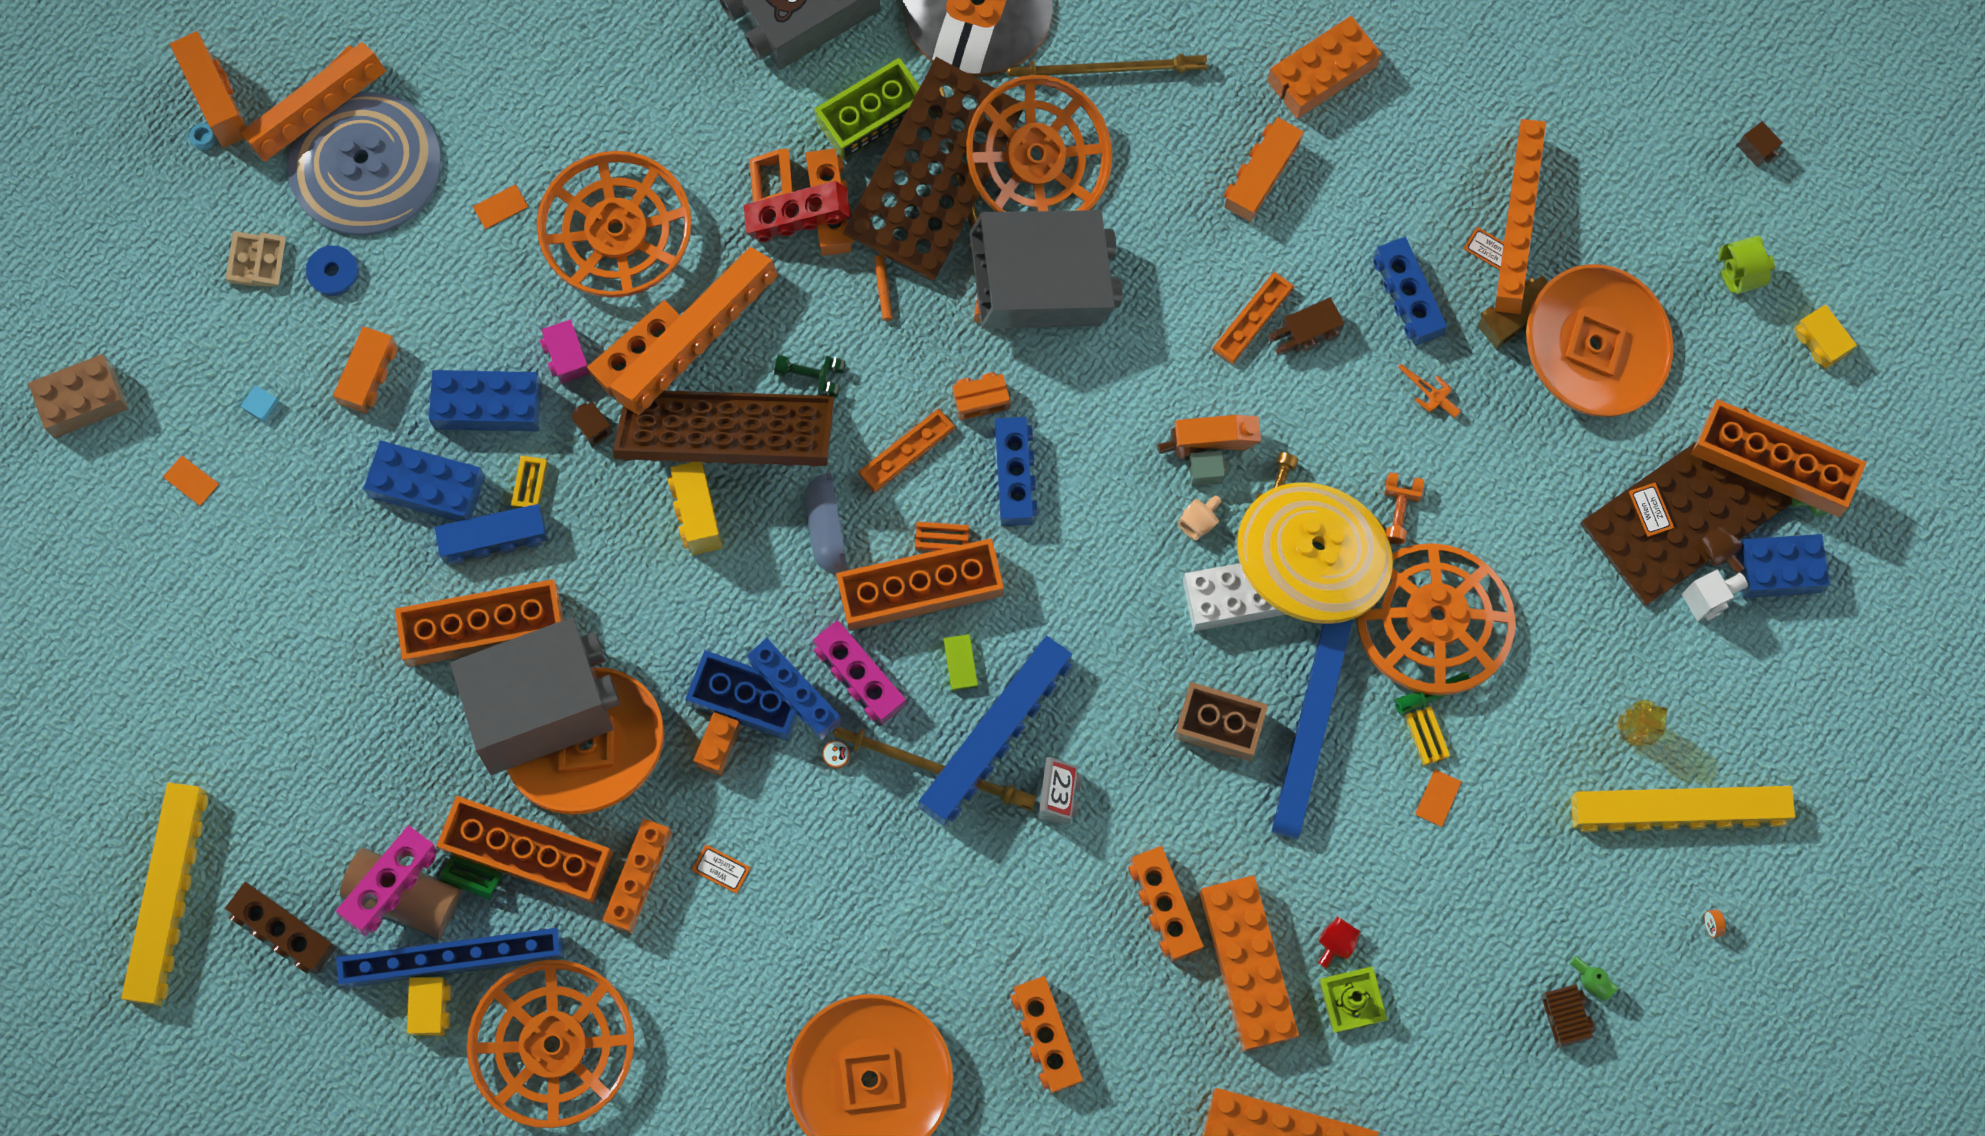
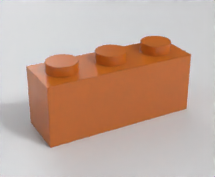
[333,326,398,414]

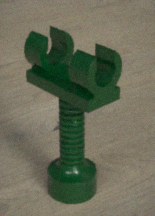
[774,355,846,398]

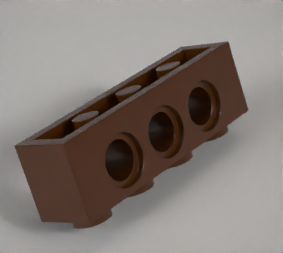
[225,882,337,974]

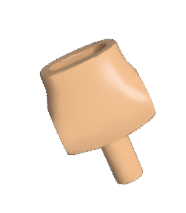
[1178,495,1222,540]

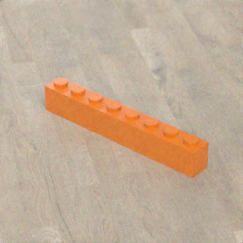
[1495,119,1546,314]
[610,247,778,416]

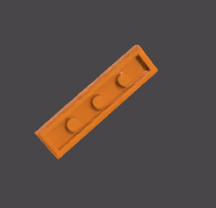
[1212,272,1295,365]
[858,408,955,493]

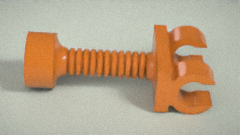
[1384,472,1424,544]

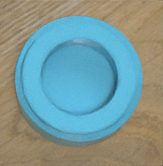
[189,123,217,150]

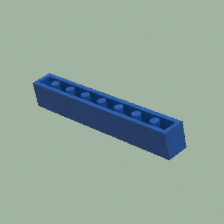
[918,635,1073,827]
[336,928,565,988]

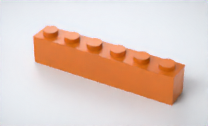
[240,42,387,162]

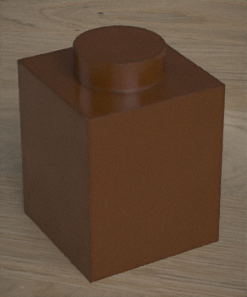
[1737,121,1783,168]
[571,401,613,447]

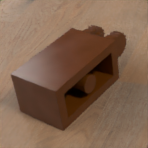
[1268,297,1345,356]

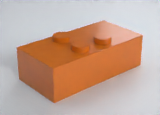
[169,31,247,148]

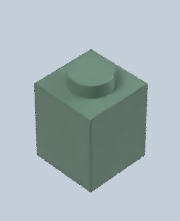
[1189,451,1228,486]

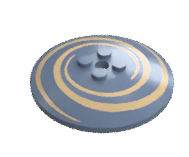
[287,92,441,236]

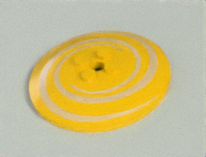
[1237,483,1393,624]

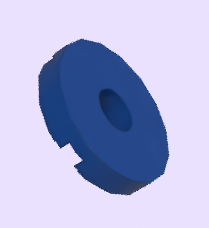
[306,245,359,296]

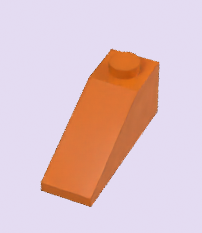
[1175,415,1261,451]

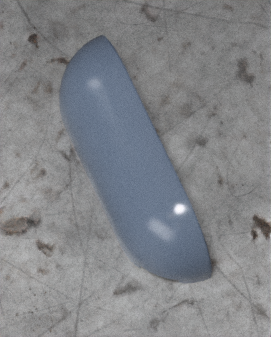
[804,472,848,574]

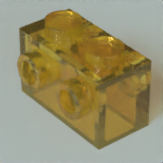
[1617,700,1668,746]

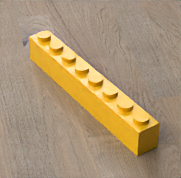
[121,782,208,1006]
[1570,786,1795,832]

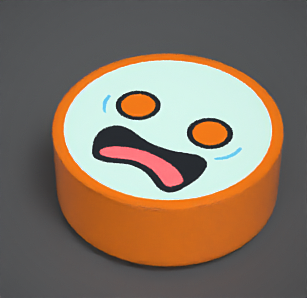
[823,740,850,769]
[1704,909,1726,938]

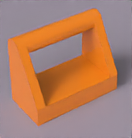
[749,148,793,202]

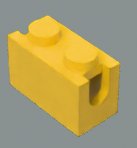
[1794,304,1857,369]
[407,977,451,1036]

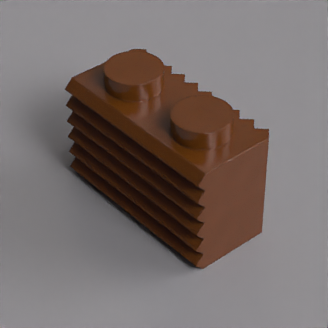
[1541,984,1595,1048]

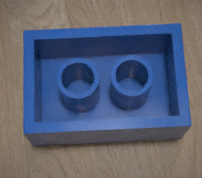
[1736,534,1830,598]

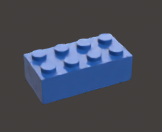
[429,370,542,432]
[363,440,486,522]
[685,650,798,741]

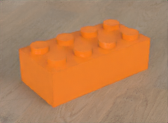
[1267,16,1382,119]

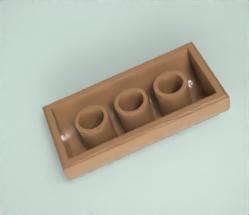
[340,848,464,940]

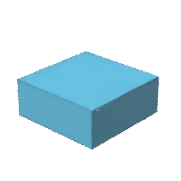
[240,385,279,422]

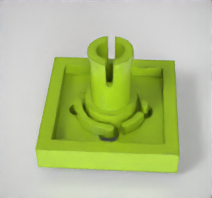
[1319,966,1387,1034]

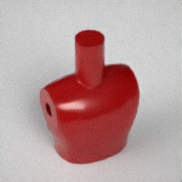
[1318,916,1361,969]

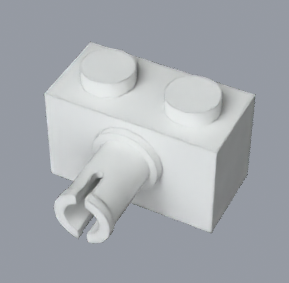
[1681,569,1748,622]

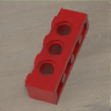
[744,181,850,242]

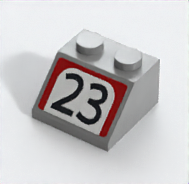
[1038,757,1082,824]

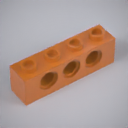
[805,148,856,256]
[587,300,680,397]
[602,818,672,934]
[1128,845,1204,962]
[1010,976,1083,1094]

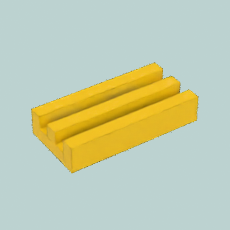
[511,455,548,509]
[1404,706,1450,766]

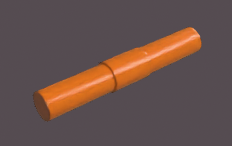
[874,255,893,321]

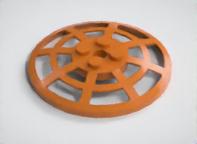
[966,75,1112,212]
[537,151,692,298]
[1356,543,1515,696]
[467,960,635,1128]

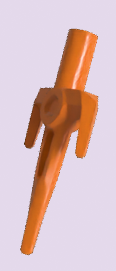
[1398,364,1461,418]

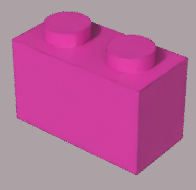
[540,319,589,384]

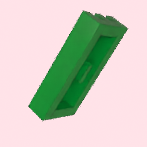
[440,855,502,900]

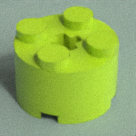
[1718,235,1775,294]

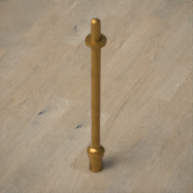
[1006,53,1207,77]
[833,727,1037,812]

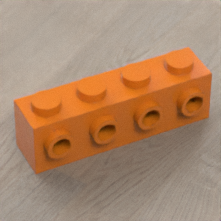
[1223,117,1304,222]

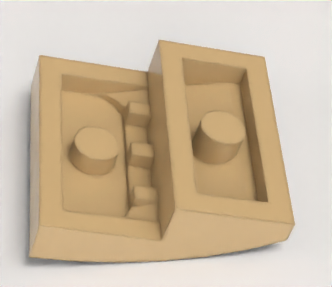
[225,231,286,287]

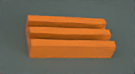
[915,521,969,551]

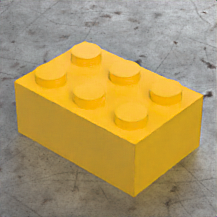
[667,462,723,556]

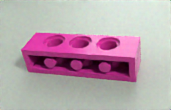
[813,620,906,725]
[336,825,437,937]

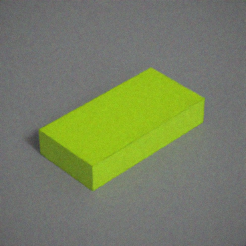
[943,634,978,692]

